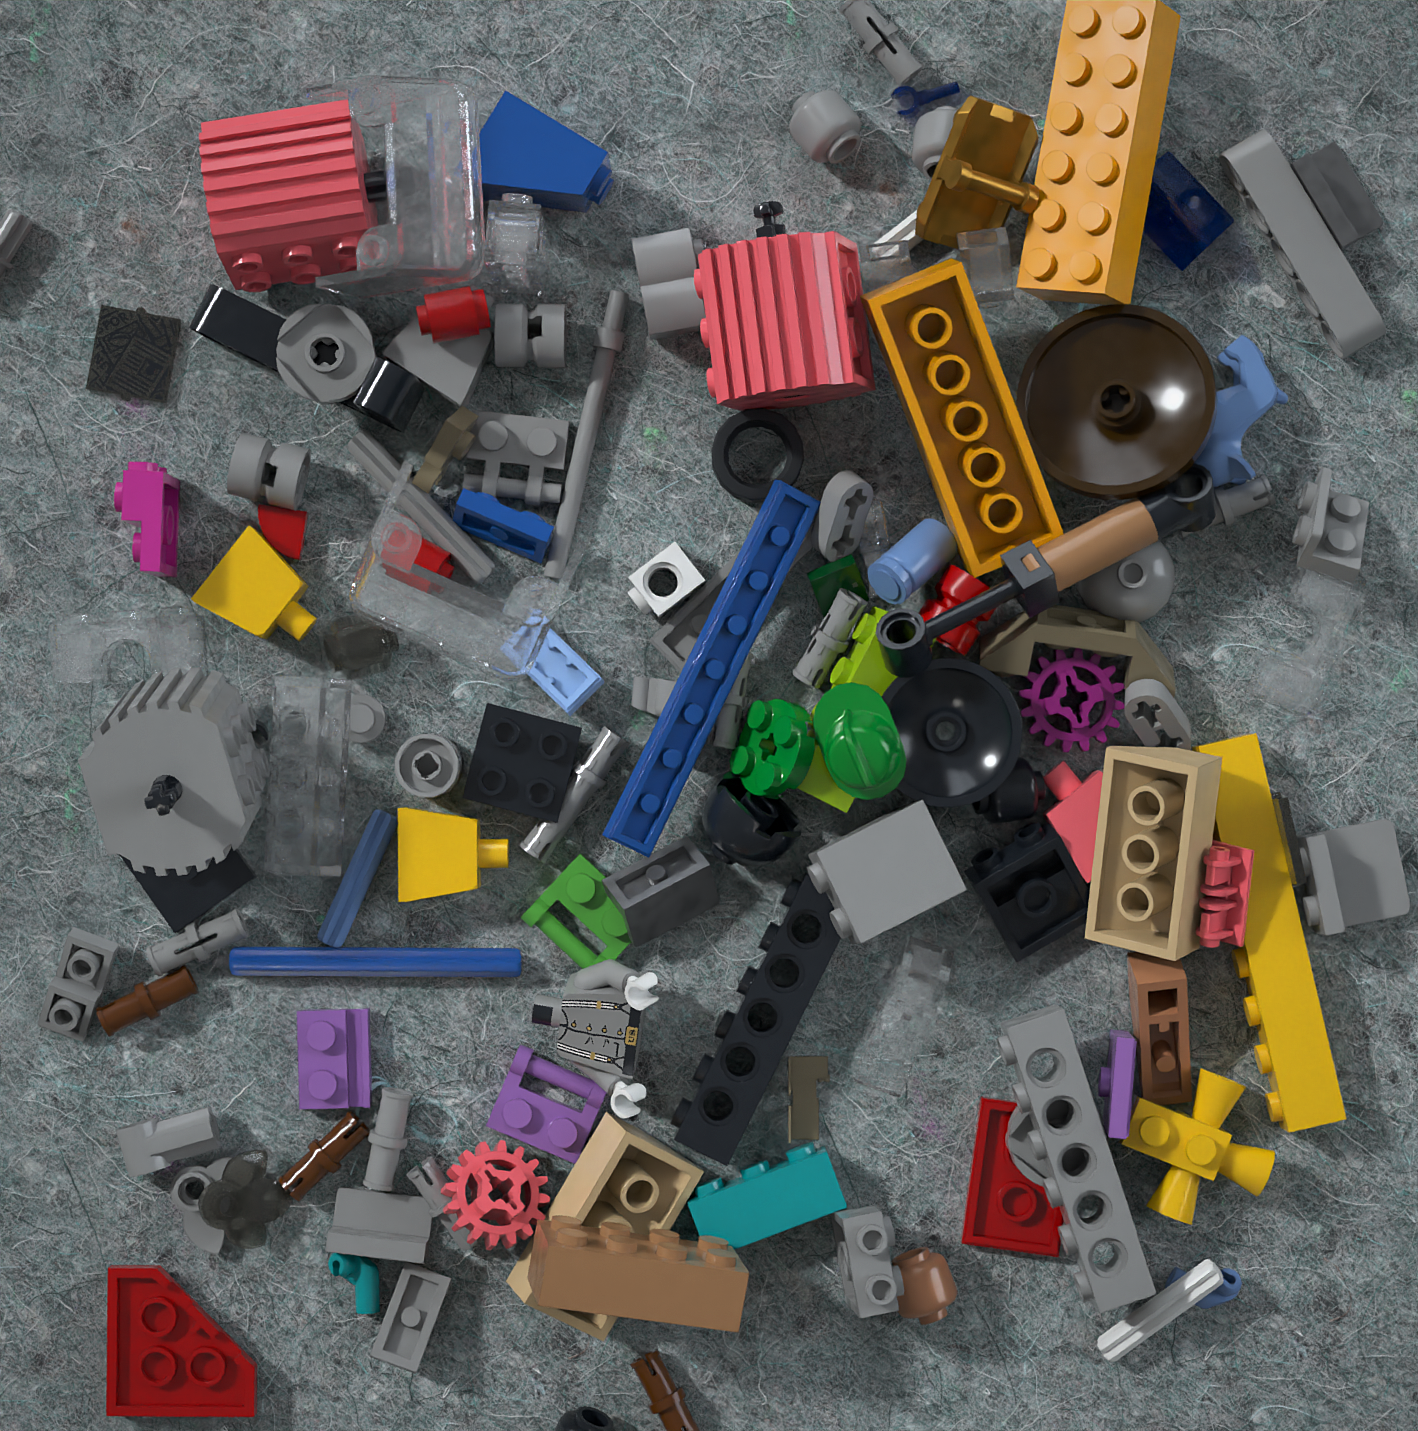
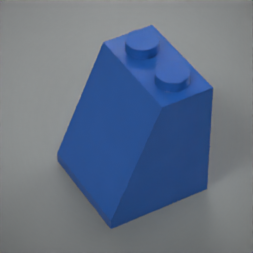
[454,90,614,213]

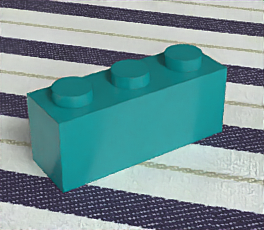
[687,1142,847,1250]

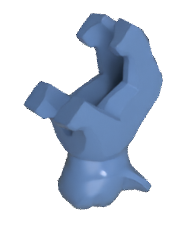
[1194,335,1288,488]

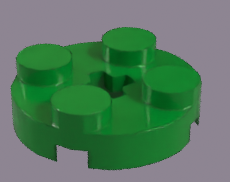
[730,699,815,799]

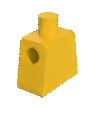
[191,525,317,642]
[398,807,509,902]

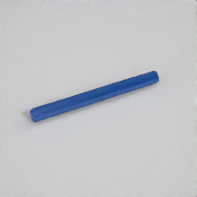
[229,947,522,977]

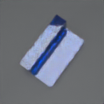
[1143,152,1234,271]

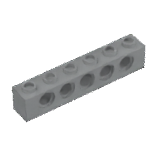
[996,1004,1157,1313]

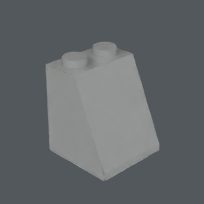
[807,800,967,944]

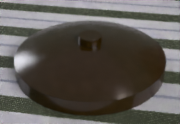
[1016,304,1218,500]

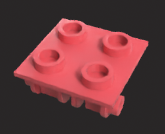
[1195,840,1254,948]

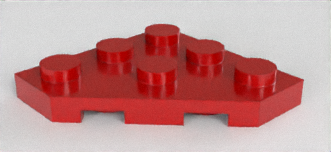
[106,1265,257,1417]

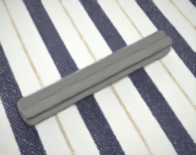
[347,430,495,584]

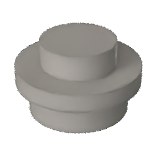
[336,694,386,743]

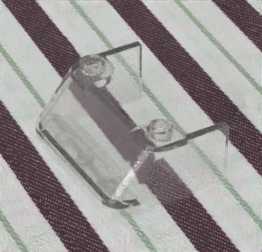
[306,75,486,299]
[349,461,587,682]

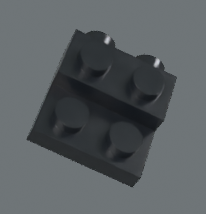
[964,822,1090,963]

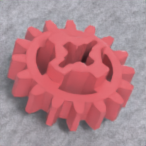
[441,1140,550,1250]

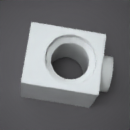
[627,542,705,618]

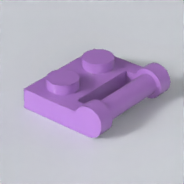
[486,1044,606,1164]

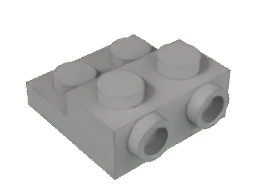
[830,1203,904,1318]

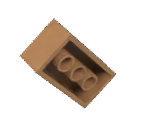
[527,1215,749,1333]

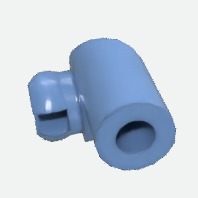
[1165,1266,1242,1309]

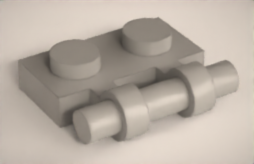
[463,410,570,506]

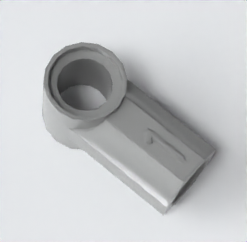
[116,1106,221,1178]

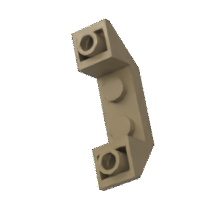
[979,605,1176,698]

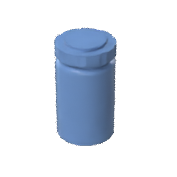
[867,518,958,605]

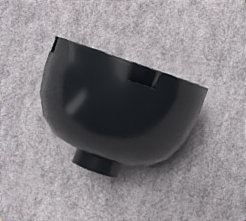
[702,771,802,867]

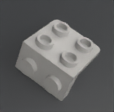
[1292,819,1410,936]

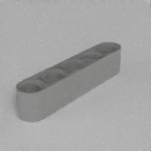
[1219,129,1386,359]

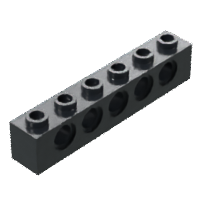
[670,872,841,1166]

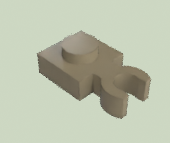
[412,406,479,493]

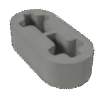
[811,470,873,562]
[1124,679,1191,750]

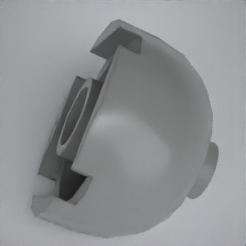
[1076,541,1175,623]

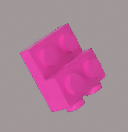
[114,462,180,578]

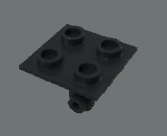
[462,703,582,823]

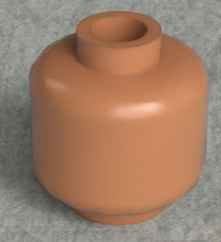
[891,1247,958,1325]

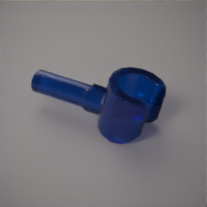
[891,81,960,119]

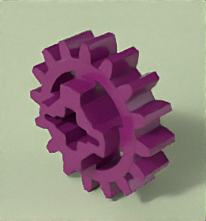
[1017,648,1125,753]

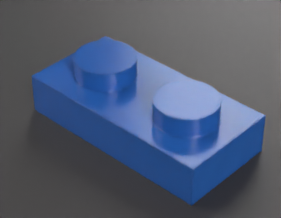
[453,488,554,564]

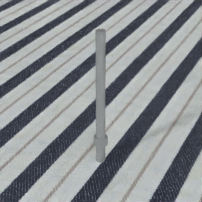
[544,290,629,580]

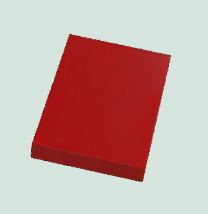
[961,1096,1064,1257]

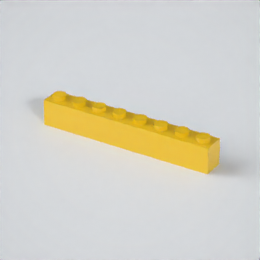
[1191,733,1347,1133]

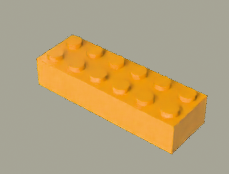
[1016,0,1181,305]
[860,258,1064,578]

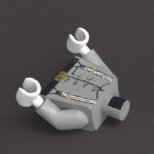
[532,959,659,1119]

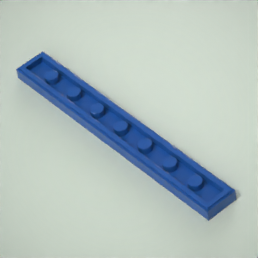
[602,480,821,858]

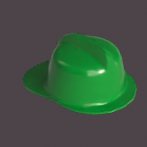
[813,682,907,800]

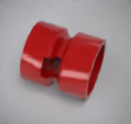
[918,564,997,656]

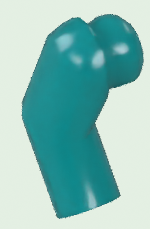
[328,1253,380,1314]

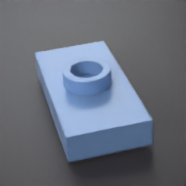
[500,613,605,716]

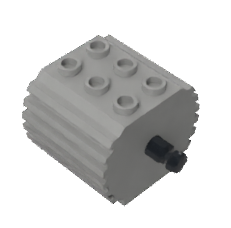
[78,667,270,876]

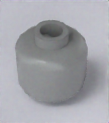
[789,90,861,164]
[912,106,958,180]

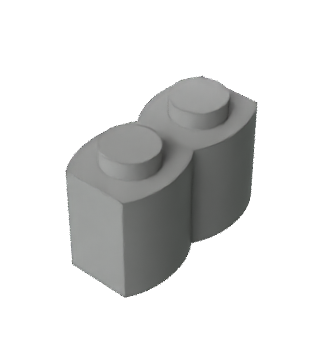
[631,228,706,340]

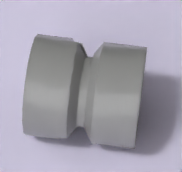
[494,304,567,368]
[227,432,311,511]
[395,734,464,797]

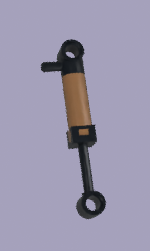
[876,463,1216,678]

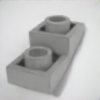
[38,927,119,1042]

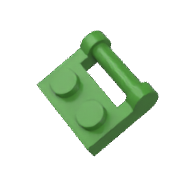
[520,853,631,969]

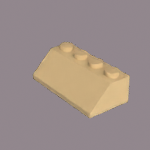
[1084,746,1222,961]
[506,1112,704,1342]

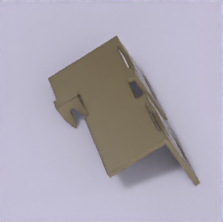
[788,1056,830,1143]

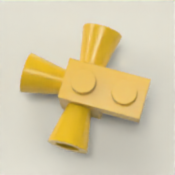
[1119,1068,1275,1225]

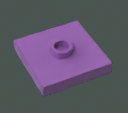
[1098,1029,1137,1139]

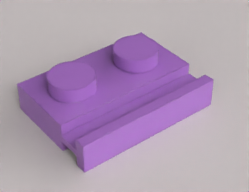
[297,1008,372,1110]

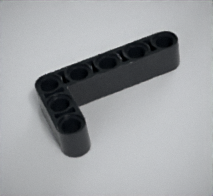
[189,284,425,433]

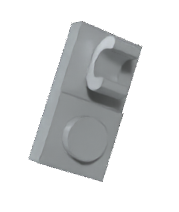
[370,1261,452,1374]

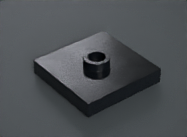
[119,847,257,933]

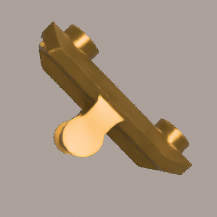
[915,95,1039,256]

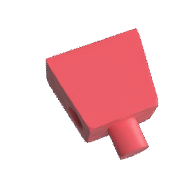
[1043,760,1103,883]

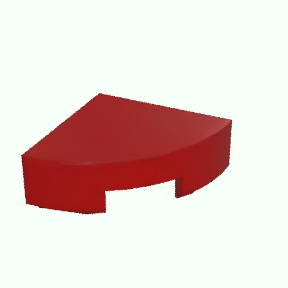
[258,504,309,561]

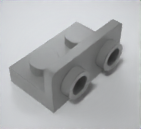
[1292,467,1369,583]

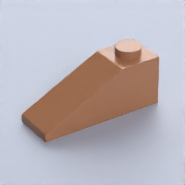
[1127,952,1192,1105]

